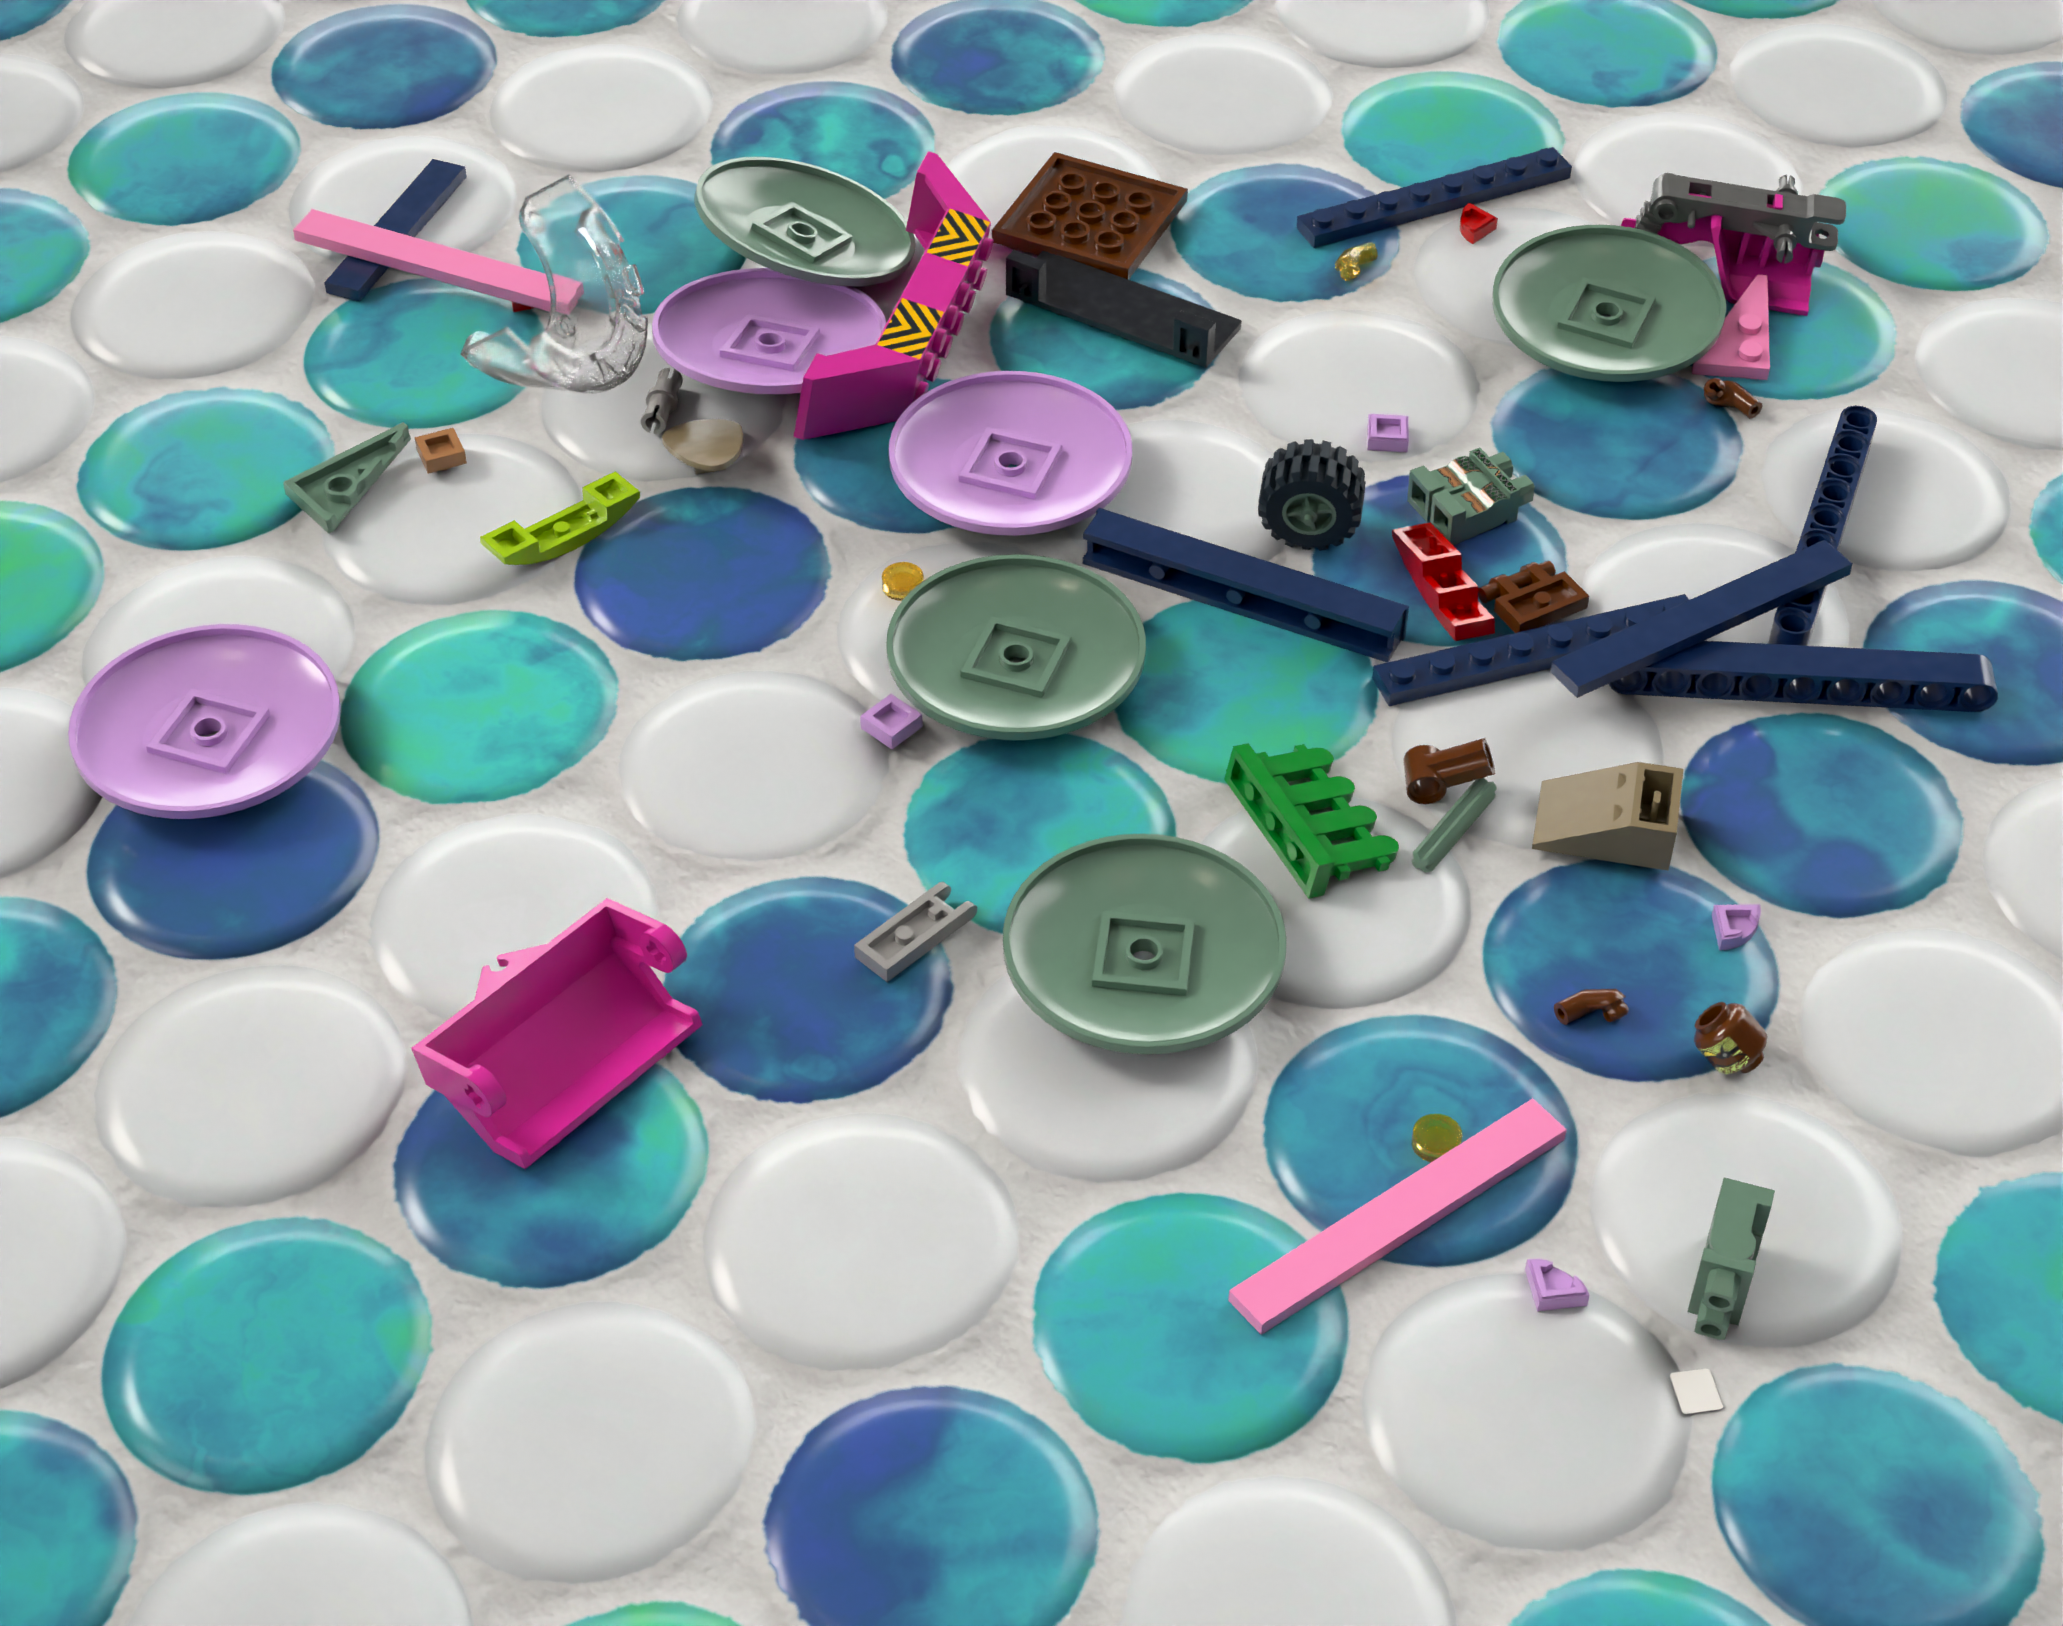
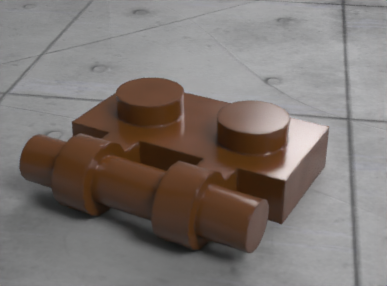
[1478,560,1589,633]

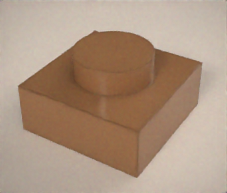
[414,428,467,474]

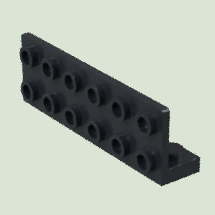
[1006,250,1242,368]

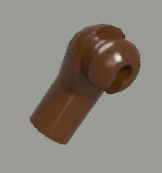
[1704,378,1763,419]
[1554,989,1629,1025]

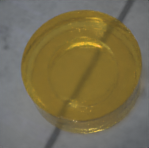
[882,562,924,601]
[1411,1114,1462,1162]

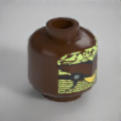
[1694,1002,1768,1074]

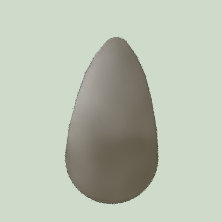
[662,419,744,475]

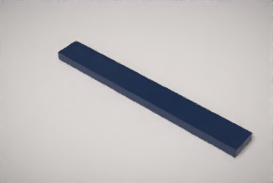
[1550,540,1853,698]

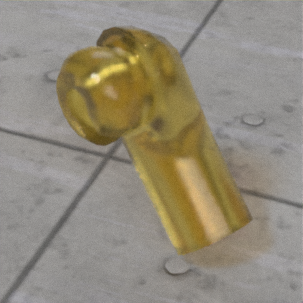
[1335,242,1378,281]

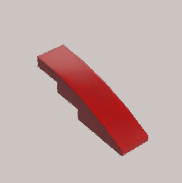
[1392,522,1495,641]

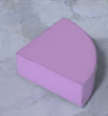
[1712,904,1761,950]
[1525,1259,1590,1311]

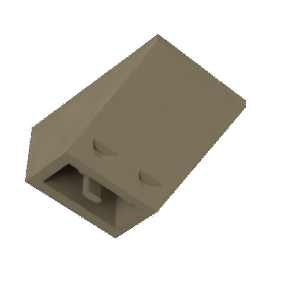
[1532,762,1683,871]

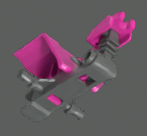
[1621,173,1846,316]

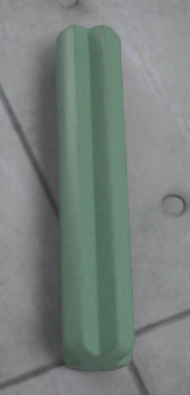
[1412,778,1497,873]

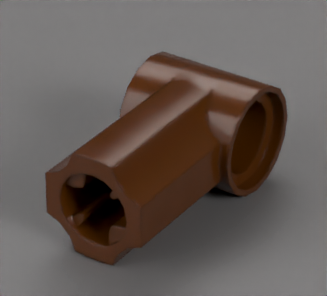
[1403,738,1496,805]

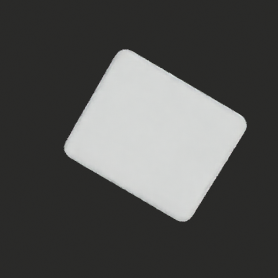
[1670,1369,1723,1414]

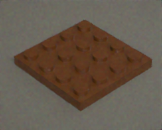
[992,152,1188,280]

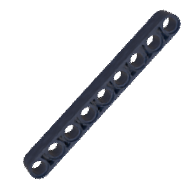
[1768,405,1877,646]
[1609,641,1998,712]

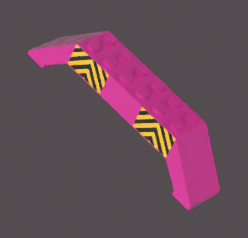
[794,151,994,440]

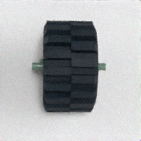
[1258,439,1366,551]

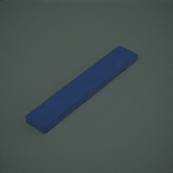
[324,159,467,301]

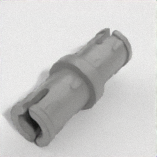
[641,368,683,434]

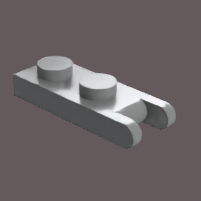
[854,882,977,982]

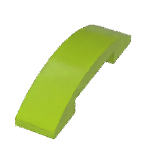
[480,471,640,565]

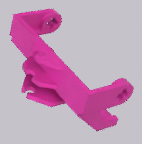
[411,898,703,1169]

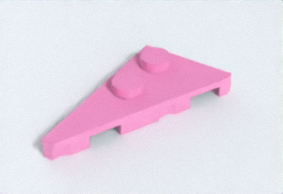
[1692,274,1770,380]

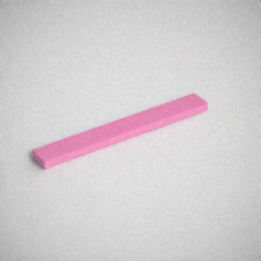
[293,209,583,316]
[1228,1098,1567,1335]

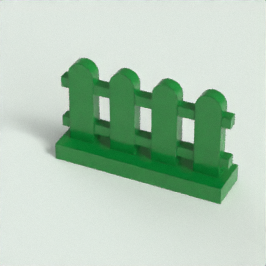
[1224,743,1399,899]

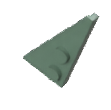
[283,422,411,534]

